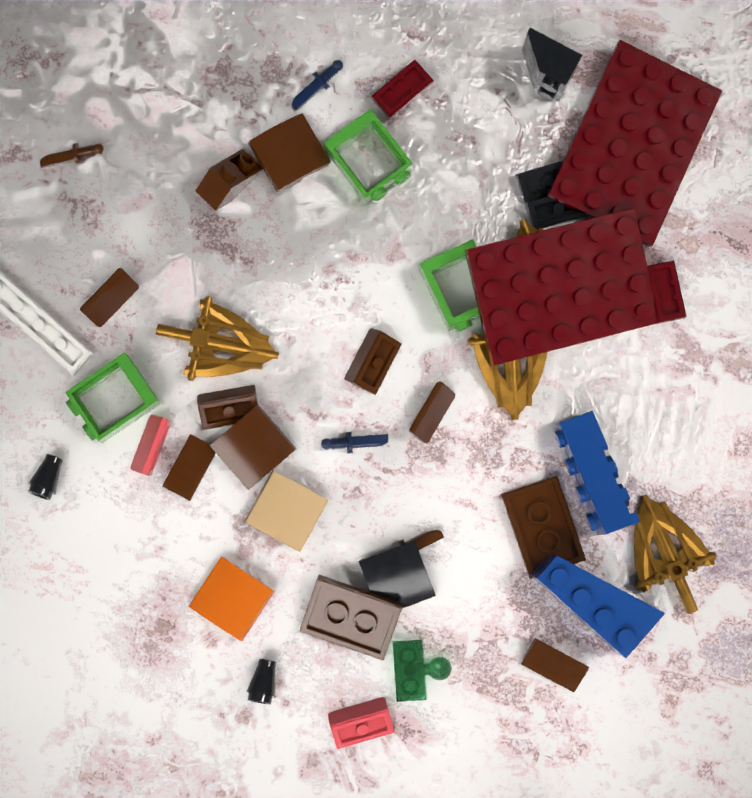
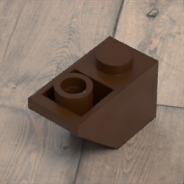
[195,149,263,211]

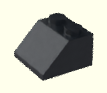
[522,28,582,102]

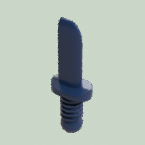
[292,60,343,111]
[321,431,389,454]

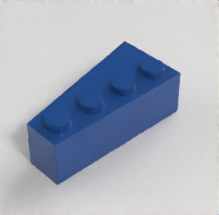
[554,411,640,535]
[530,553,665,658]

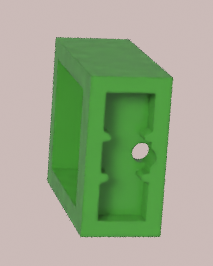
[324,109,413,204]
[419,239,480,332]
[65,352,161,443]

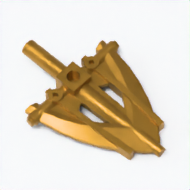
[156,296,279,381]
[467,333,547,420]
[634,494,717,614]

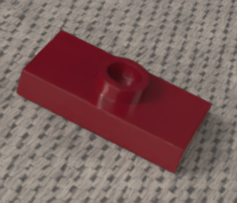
[371,59,434,120]
[647,260,687,324]

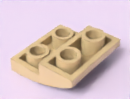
[244,470,328,552]

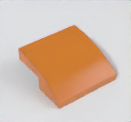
[188,556,275,641]

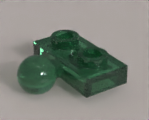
[393,639,452,702]

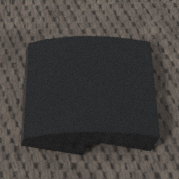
[515,160,586,230]
[359,540,436,609]

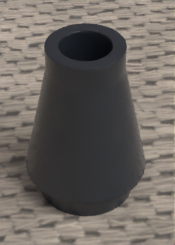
[28,454,63,500]
[246,659,277,705]

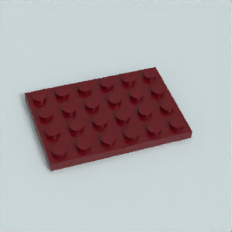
[546,40,723,247]
[464,208,657,366]

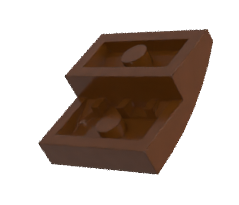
[248,113,331,192]
[210,404,297,490]

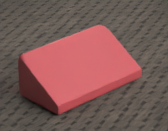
[130,415,171,476]
[328,697,395,749]

